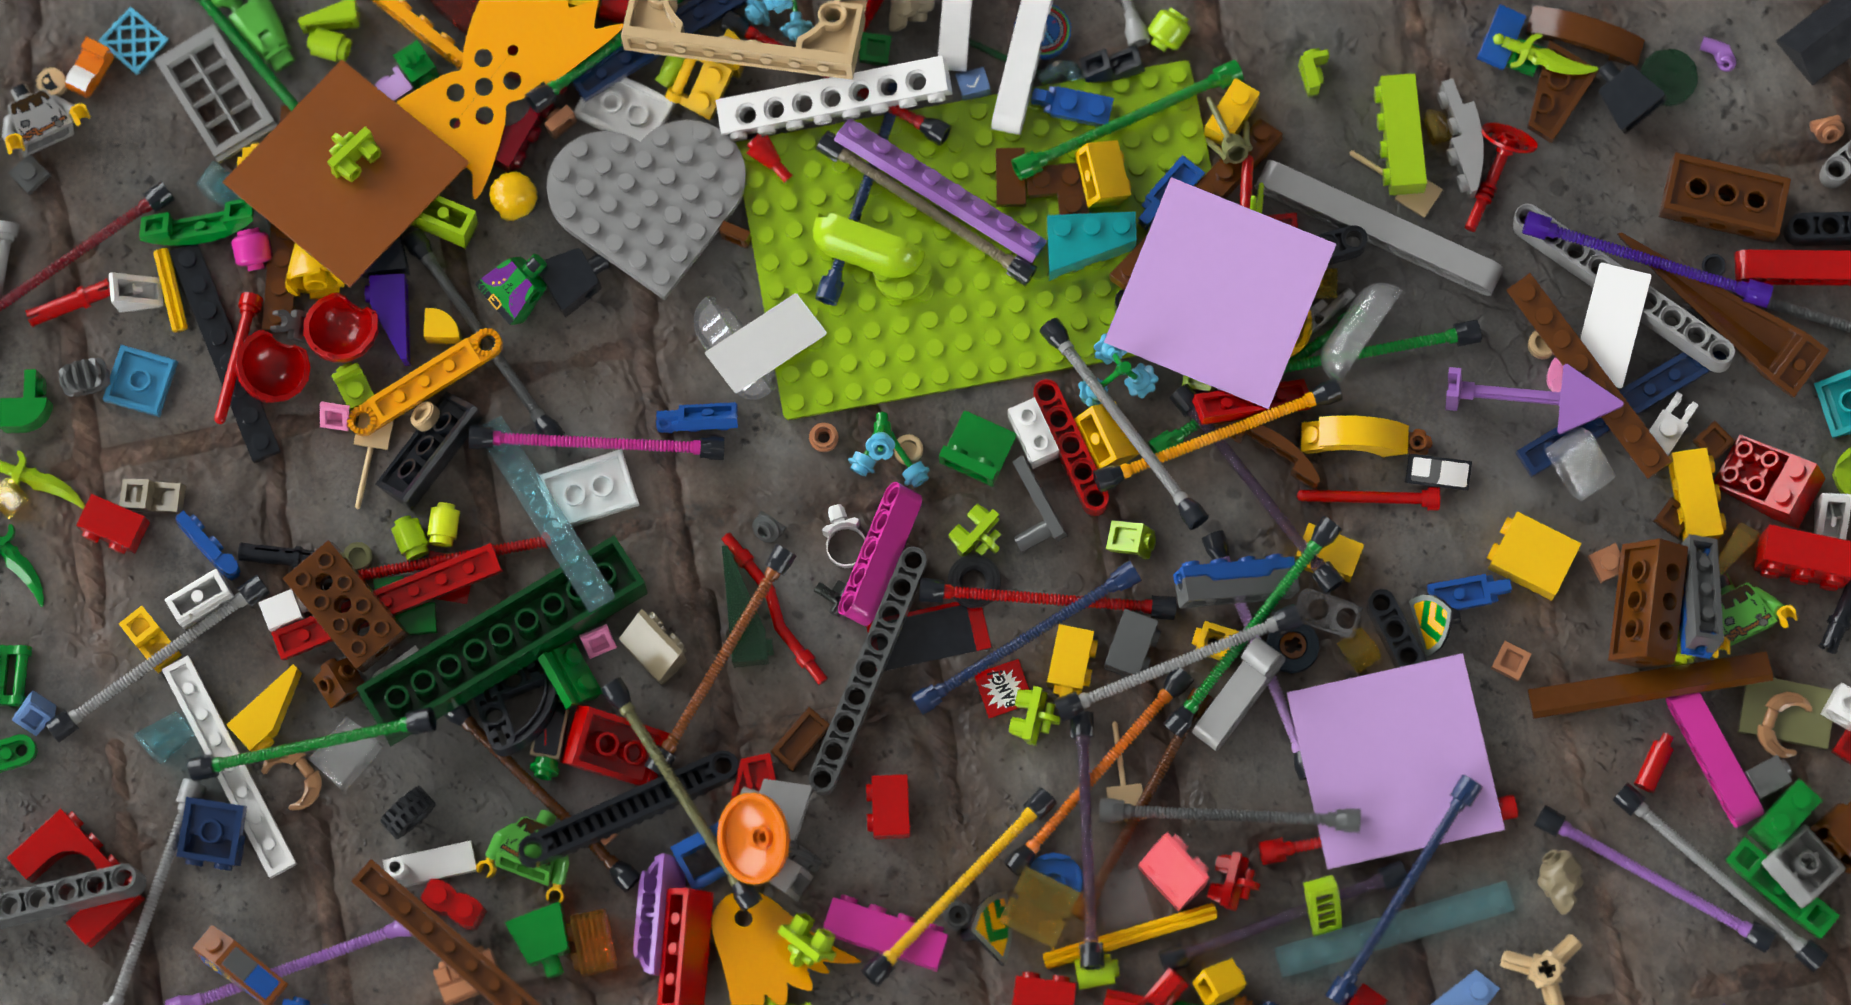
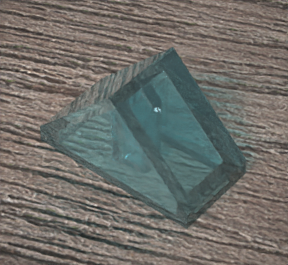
[196,161,241,209]
[134,711,195,764]

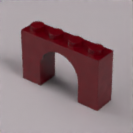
[452,45,569,173]

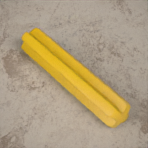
[153,248,188,333]

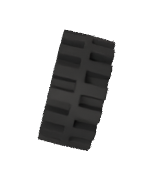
[380,786,436,840]

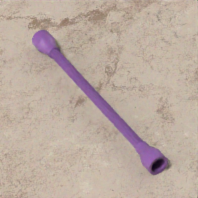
[165,921,413,1005]

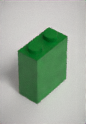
[1747,779,1822,853]

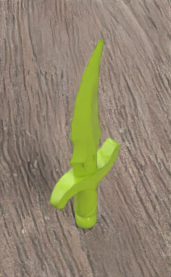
[1493,33,1599,75]
[0,450,85,509]

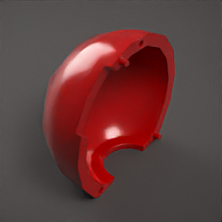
[303,292,378,363]
[235,329,311,403]

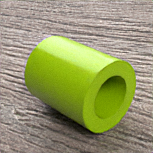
[1074,954,1120,990]

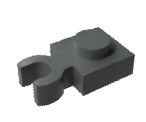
[270,309,308,344]

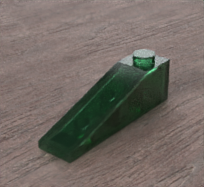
[722,545,774,668]

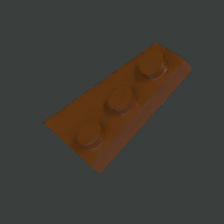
[1527,40,1599,144]

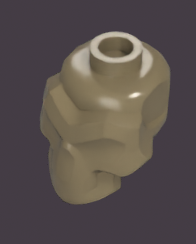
[889,0,935,32]
[1537,850,1584,915]

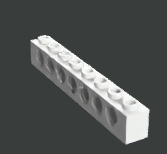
[716,56,953,141]

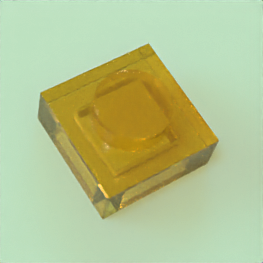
[1314,268,1339,299]

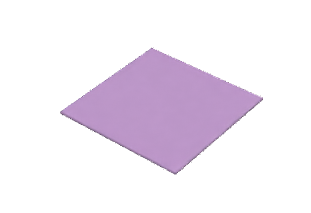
[1104,177,1336,409]
[1287,653,1505,869]

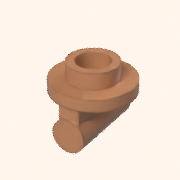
[1810,114,1845,144]

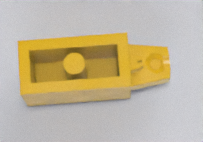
[1047,624,1098,710]

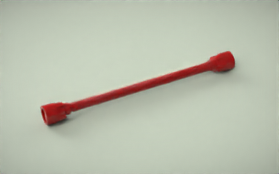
[1258,794,1518,865]

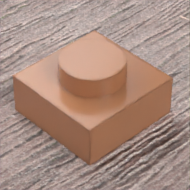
[545,105,577,140]
[1587,543,1621,583]
[1491,641,1532,682]

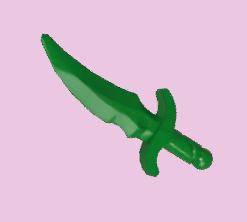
[0,524,44,607]

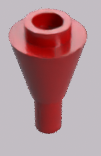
[746,134,793,183]

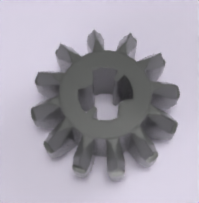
[59,358,110,397]

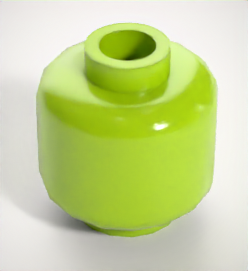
[1148,7,1191,52]

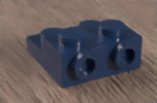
[176,797,247,871]

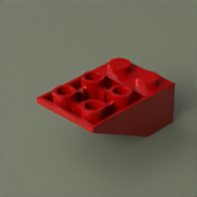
[1714,435,1826,529]

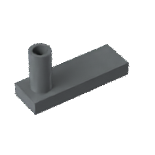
[1012,456,1068,552]

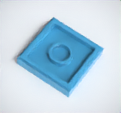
[103,345,178,417]

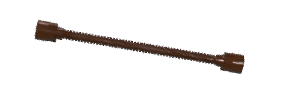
[1069,688,1214,924]

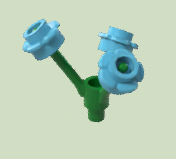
[848,412,930,488]

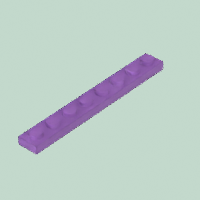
[834,118,1047,263]

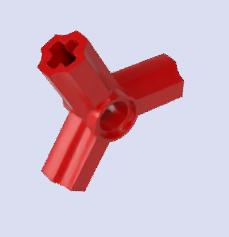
[1103,967,1190,1005]

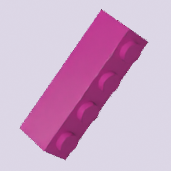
[823,895,949,972]

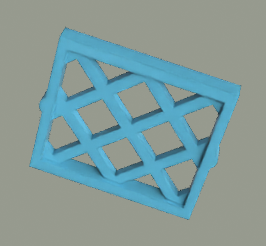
[98,7,169,75]

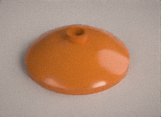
[717,793,790,884]

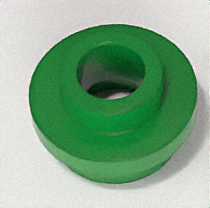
[529,756,560,781]

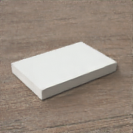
[573,77,676,142]
[537,449,640,529]

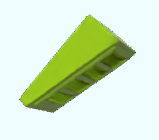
[298,0,360,34]
[1303,875,1343,936]

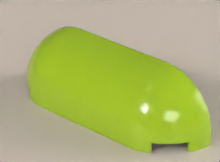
[813,213,925,278]

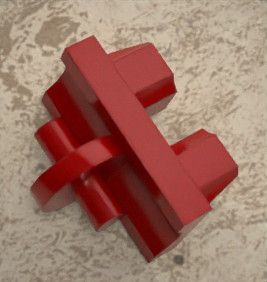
[1207,851,1261,911]

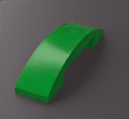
[139,199,254,246]
[1725,837,1840,939]

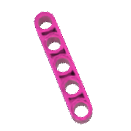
[838,482,922,626]
[1665,692,1764,828]

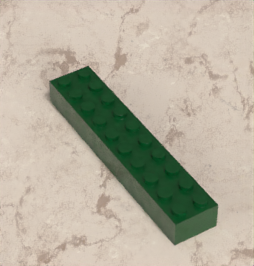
[356,535,648,747]

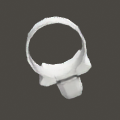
[822,504,865,568]

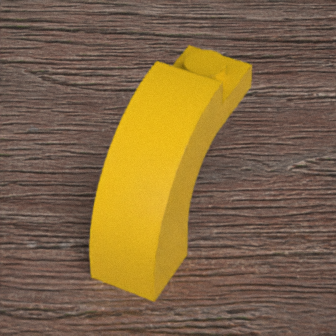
[1301,416,1409,457]

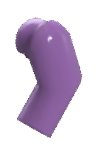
[1700,36,1736,72]

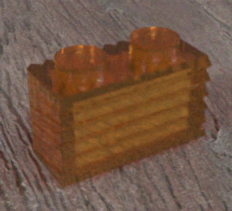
[566,908,619,977]

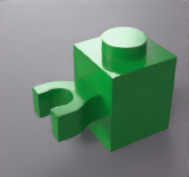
[393,40,439,90]

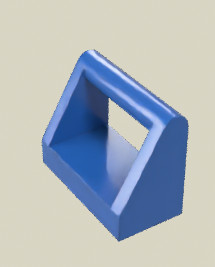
[670,822,727,890]

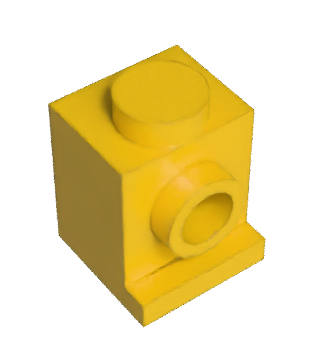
[1191,621,1239,660]

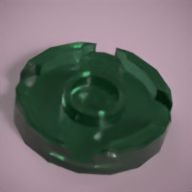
[1640,49,1698,106]

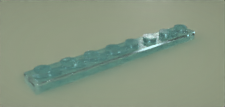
[483,416,615,613]
[1274,881,1515,978]

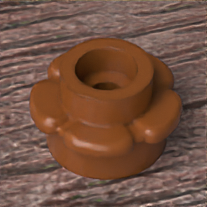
[1408,429,1432,455]

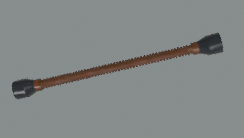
[444,703,641,893]

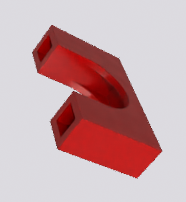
[7,809,145,948]

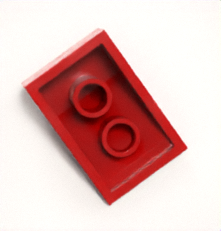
[560,705,670,786]

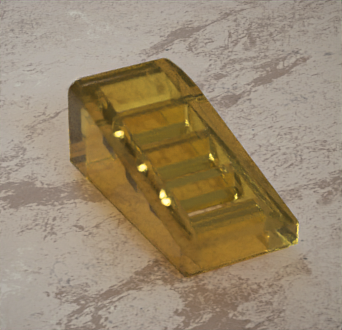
[1718,522,1761,576]

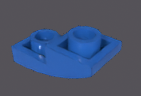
[1476,4,1526,70]

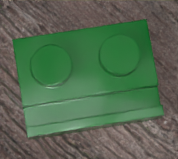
[538,642,602,709]

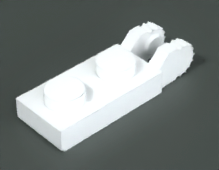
[1631,391,1698,475]

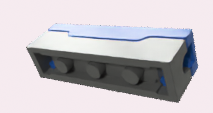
[1679,534,1724,659]
[1173,553,1300,609]

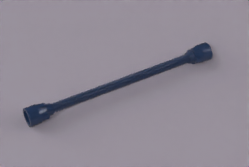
[815,80,915,306]
[911,560,1142,715]
[1325,774,1483,1005]

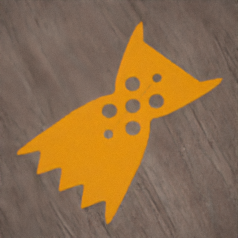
[396,0,624,200]

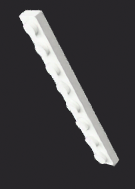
[161,656,297,878]

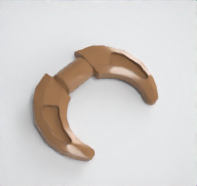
[1757,692,1812,758]
[261,752,322,811]

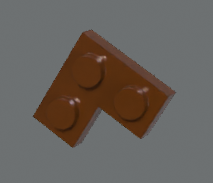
[1026,163,1089,215]

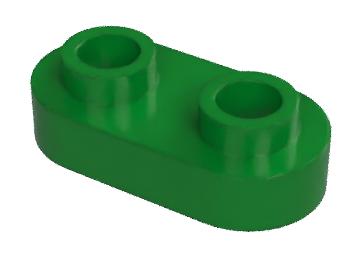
[0,734,38,773]

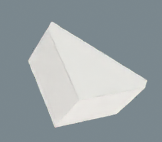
[109,272,164,312]
[1814,493,1851,540]

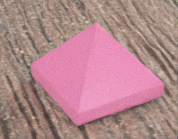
[320,401,350,432]
[579,624,617,659]

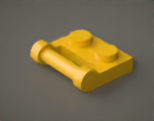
[665,58,736,120]

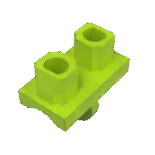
[327,126,382,182]
[949,504,1001,557]
[1009,686,1061,745]
[777,913,837,967]

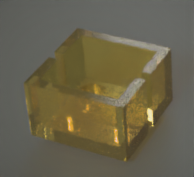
[999,866,1081,950]

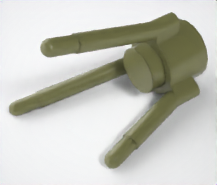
[1206,97,1253,164]

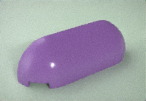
[633,854,685,975]

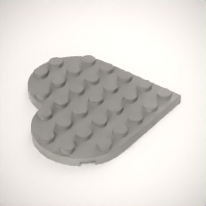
[547,120,746,300]

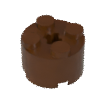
[1810,802,1851,873]

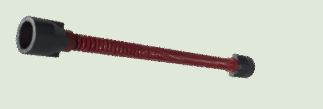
[0,181,175,311]

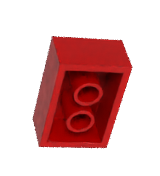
[1753,524,1851,591]

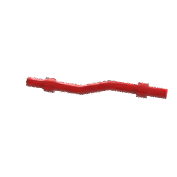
[721,532,828,686]

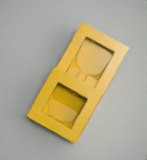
[118,606,182,674]

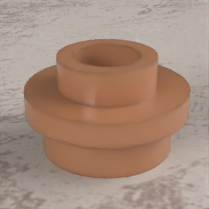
[809,423,839,452]

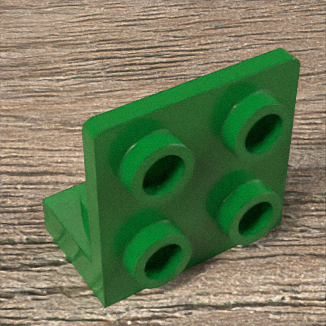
[939,411,1017,487]

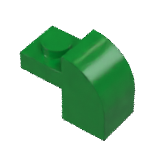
[0,369,53,433]

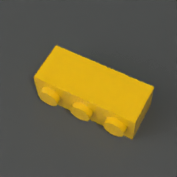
[1668,447,1726,541]

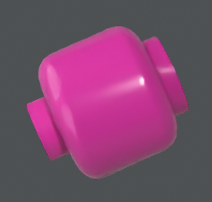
[231,228,273,272]

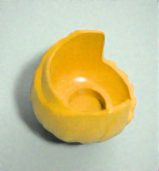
[489,172,538,221]

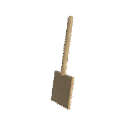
[1349,151,1443,218]
[353,413,394,509]
[1106,721,1147,823]

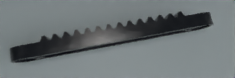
[518,750,739,868]

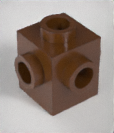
[313,658,365,709]

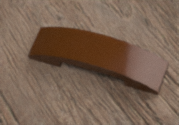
[1525,6,1645,68]
[1215,419,1320,490]

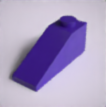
[365,274,411,366]

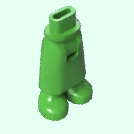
[211,0,295,72]

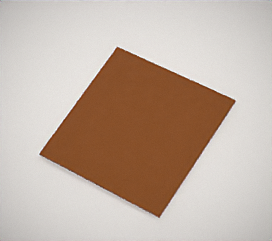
[222,60,470,288]

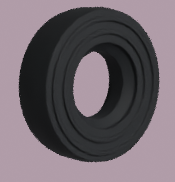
[947,554,1001,608]

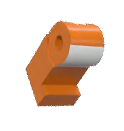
[65,37,115,98]

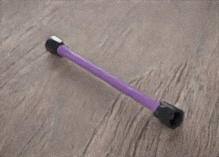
[1534,804,1777,953]

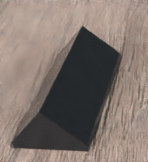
[1776,0,1851,86]
[375,391,483,511]

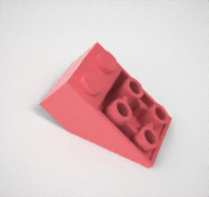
[1138,832,1209,912]

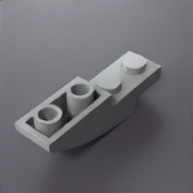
[1437,78,1484,199]

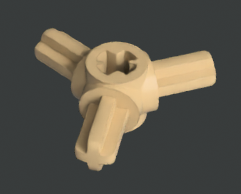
[1501,934,1582,1005]

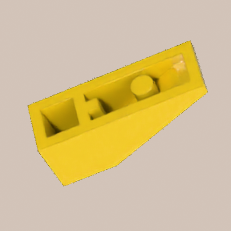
[226,664,302,752]

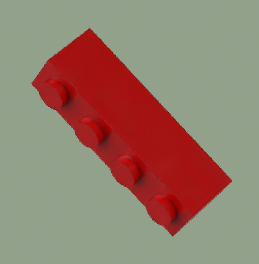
[657,888,714,1005]

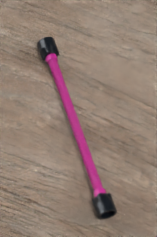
[469,425,725,460]

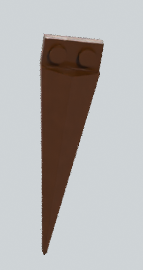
[1617,233,1829,398]

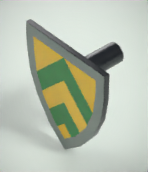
[1409,594,1461,657]
[961,892,1012,966]

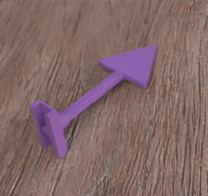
[1445,364,1624,434]

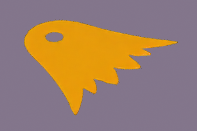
[712,893,862,1005]

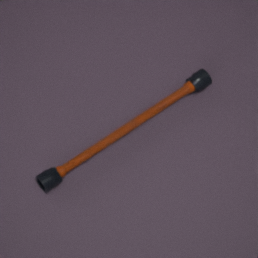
[644,544,797,776]

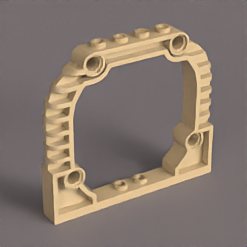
[621,0,868,80]

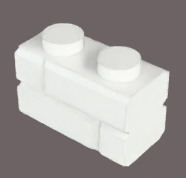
[165,569,234,629]

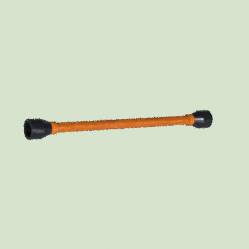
[1003,667,1194,878]

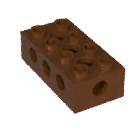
[1658,152,1791,243]
[1608,538,1688,668]
[282,540,410,673]

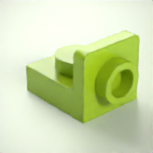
[1298,48,1330,97]
[331,363,374,411]
[1106,520,1156,559]

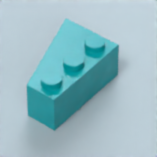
[1047,212,1137,281]

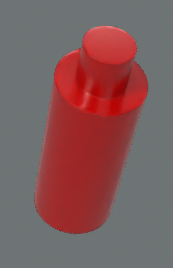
[1634,733,1674,793]

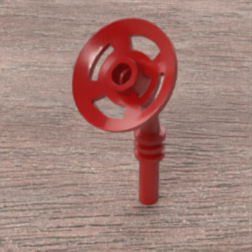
[1465,122,1538,232]

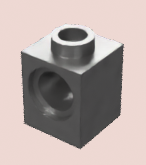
[1744,755,1792,800]

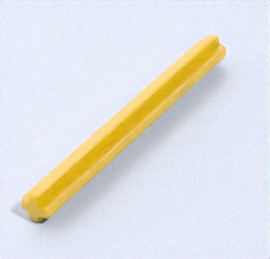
[1043,903,1218,969]

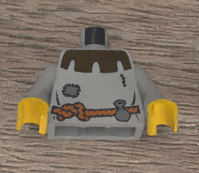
[2,84,91,157]

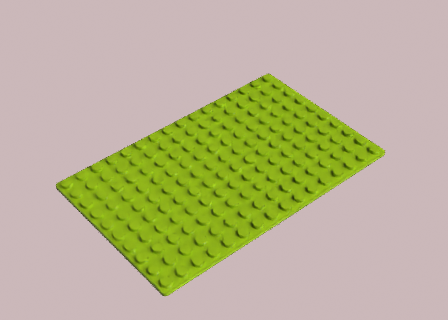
[736,60,1211,420]

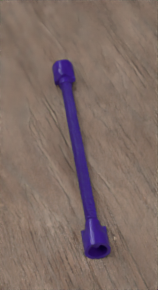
[1522,211,1773,308]

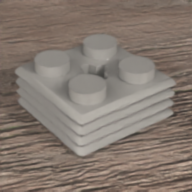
[1762,824,1845,908]

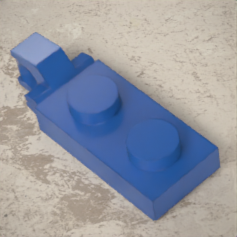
[1031,86,1114,127]
[1137,155,1205,230]
[656,402,738,433]
[1426,574,1512,611]

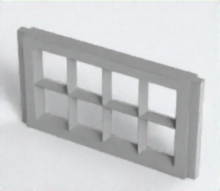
[154,24,277,164]

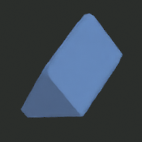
[955,67,991,101]
[12,691,56,736]

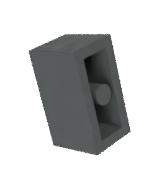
[1104,609,1161,678]

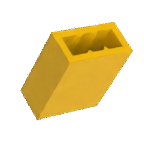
[1487,511,1582,601]

